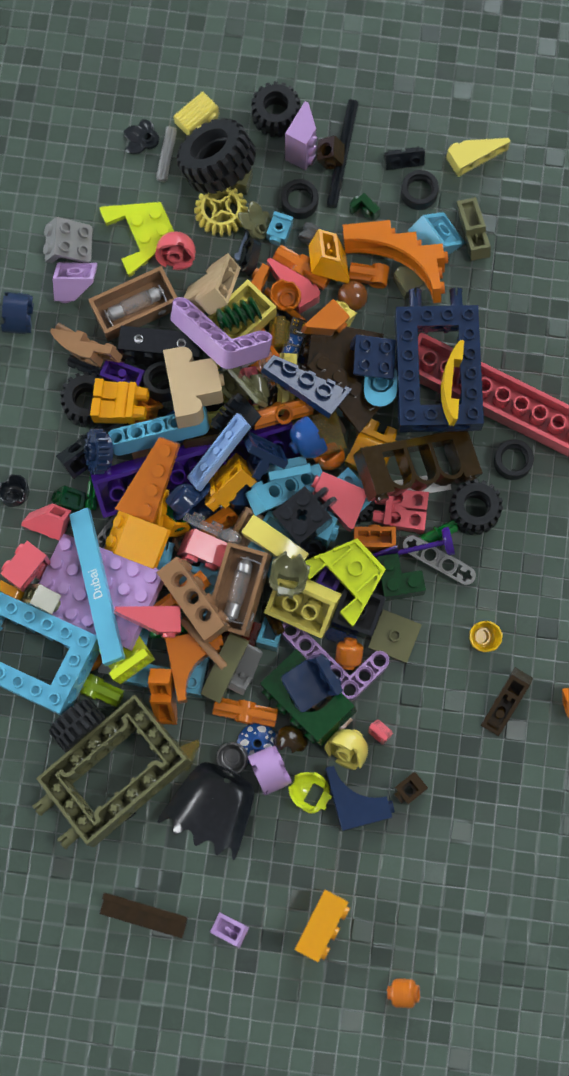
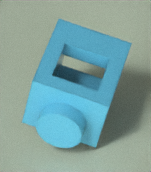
[266,211,293,246]

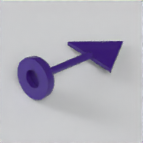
[372,526,455,559]

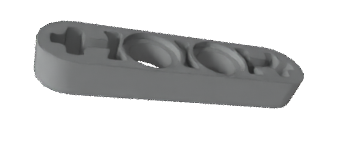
[403,535,476,585]

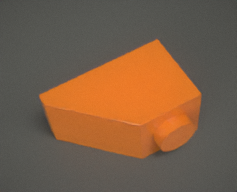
[300,299,350,336]

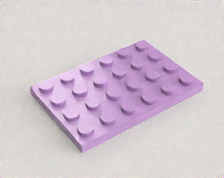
[38,534,164,651]

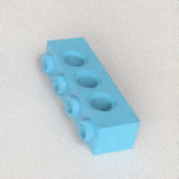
[245,463,322,516]

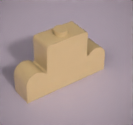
[184,253,241,315]
[163,347,225,429]

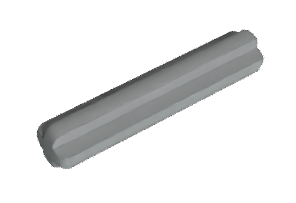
[156,126,177,182]

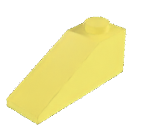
[446,138,510,177]

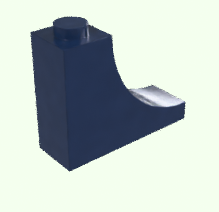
[325,766,395,832]

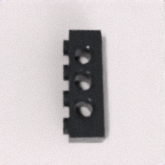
[56,423,132,479]

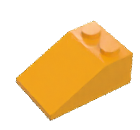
[104,511,171,569]

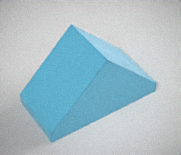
[256,616,284,652]

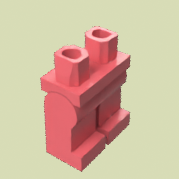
[372,490,429,535]

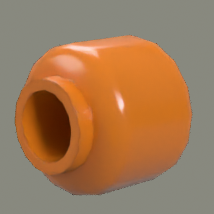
[335,637,363,670]
[387,978,420,1008]

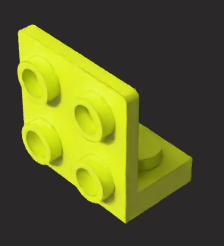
[99,635,155,684]

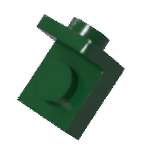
[349,193,380,221]
[51,485,86,512]

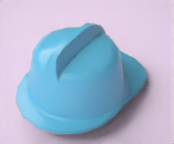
[364,369,397,407]

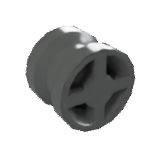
[298,222,320,246]

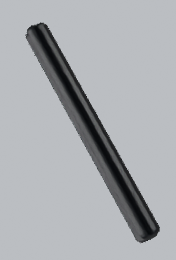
[327,99,359,208]

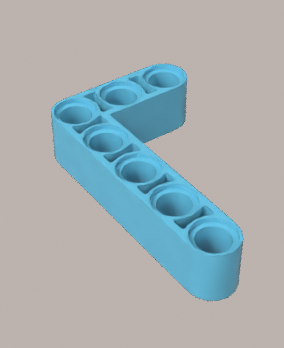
[108,406,210,456]

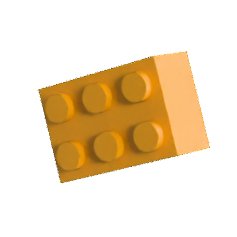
[295,890,350,962]

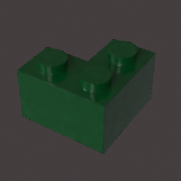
[377,553,426,601]

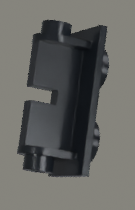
[384,146,425,170]

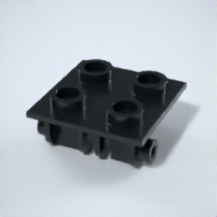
[210,393,262,436]

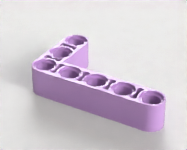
[171,297,272,369]
[282,622,389,701]

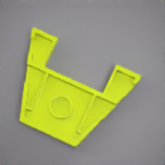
[99,202,174,277]
[305,538,386,627]

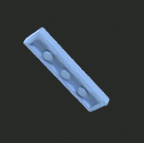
[187,413,251,491]

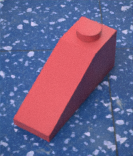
[267,258,321,314]
[114,606,181,638]

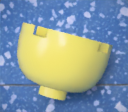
[325,729,368,770]

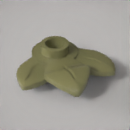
[238,201,271,240]

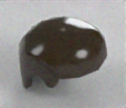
[273,725,308,753]

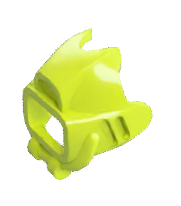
[288,772,333,814]

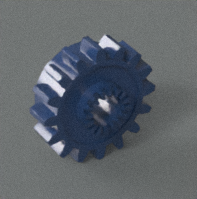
[84,429,113,474]

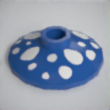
[237,724,278,764]

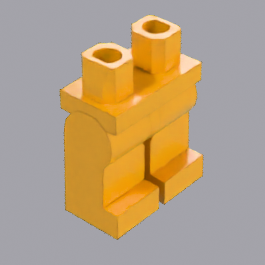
[90,378,149,424]
[344,419,397,472]
[204,453,256,512]

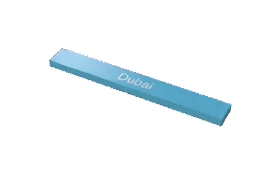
[69,507,125,666]

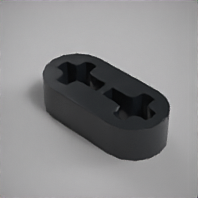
[239,237,261,276]

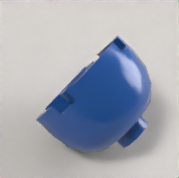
[289,416,328,459]

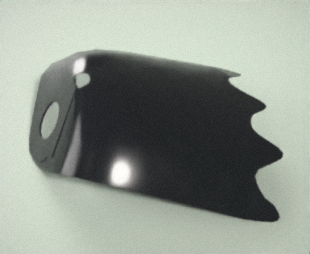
[157,762,254,861]

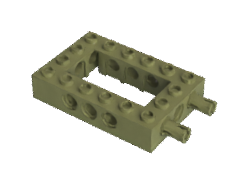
[32,695,193,849]

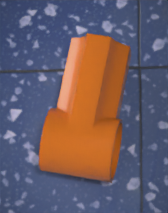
[349,262,390,289]

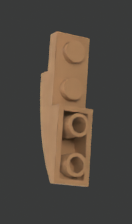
[50,328,123,367]

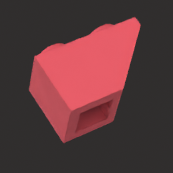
[21,503,71,540]

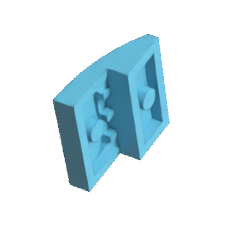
[266,456,311,480]

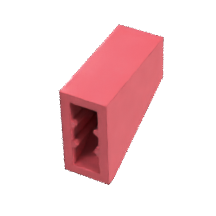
[311,471,366,532]

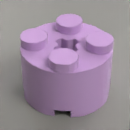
[247,745,292,796]

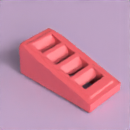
[368,720,393,745]

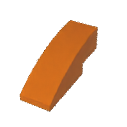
[148,668,178,725]

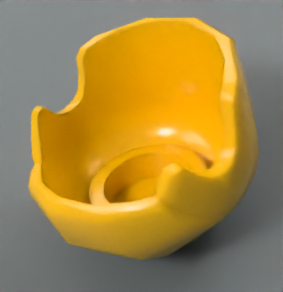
[469,621,503,652]

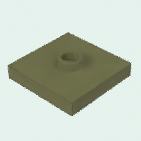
[368,609,422,664]

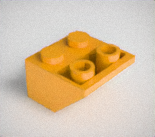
[309,229,350,283]

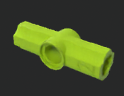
[80,673,125,707]

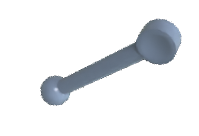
[234,230,249,261]

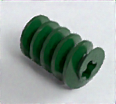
[216,297,262,332]

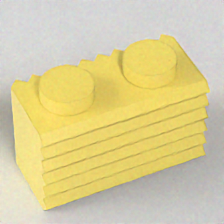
[174,91,219,135]

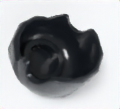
[0,474,30,507]

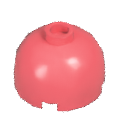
[155,231,196,270]

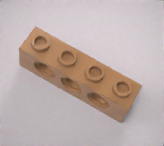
[156,557,230,643]

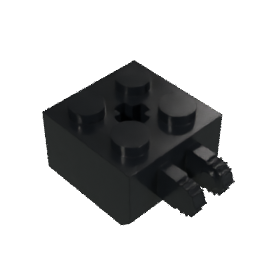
[272,486,337,548]

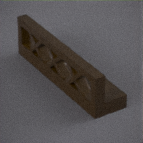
[99,893,189,939]

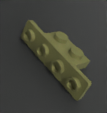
[219,367,268,408]

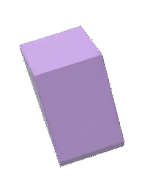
[210,912,250,948]

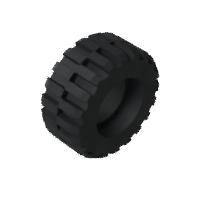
[177,118,256,194]

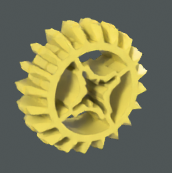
[194,187,248,237]

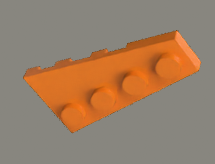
[115,437,180,523]

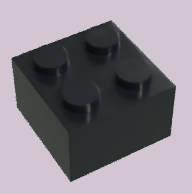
[332,587,386,640]

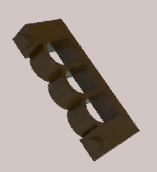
[353,431,483,503]

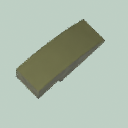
[457,197,491,261]
[201,632,250,703]

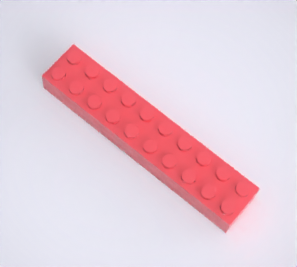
[418,332,569,457]

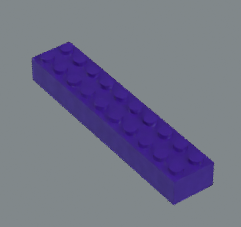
[90,422,301,518]

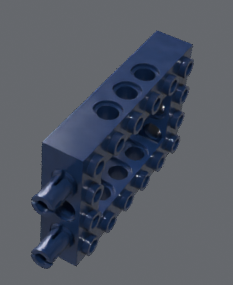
[395,288,484,432]

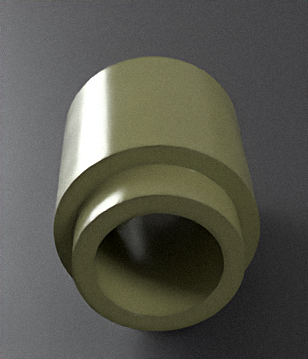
[249,374,269,405]

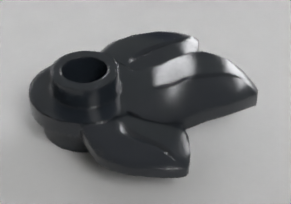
[124,119,159,154]

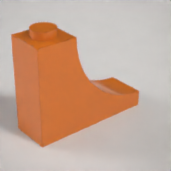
[165,634,224,704]

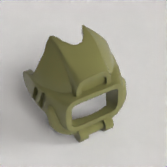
[269,551,310,599]

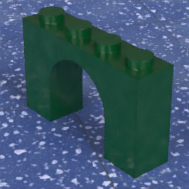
[260,649,357,747]

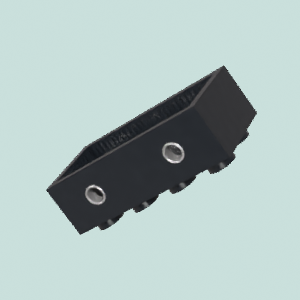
[118,325,204,367]

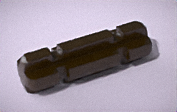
[262,603,285,636]

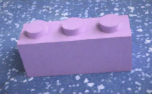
[285,101,317,171]

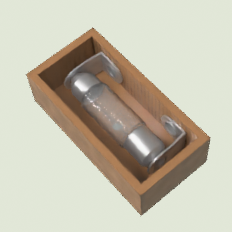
[88,266,177,342]
[205,542,273,637]

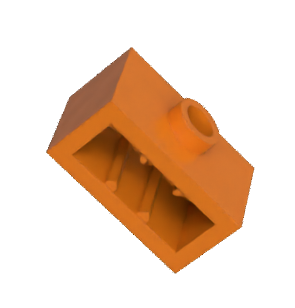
[353,524,396,552]

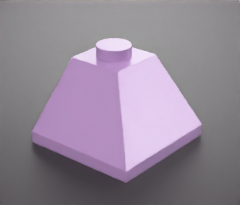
[53,263,97,303]

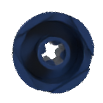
[1,292,34,334]

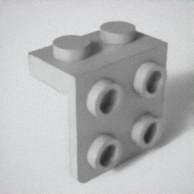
[43,217,92,263]
[205,634,263,695]

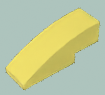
[241,515,309,561]

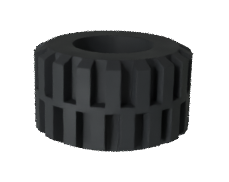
[251,81,300,137]
[60,372,103,428]
[449,479,503,535]
[49,698,106,752]

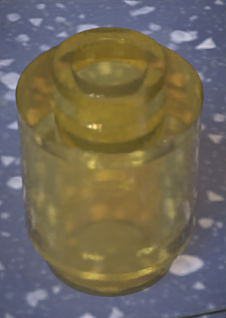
[269,316,290,347]

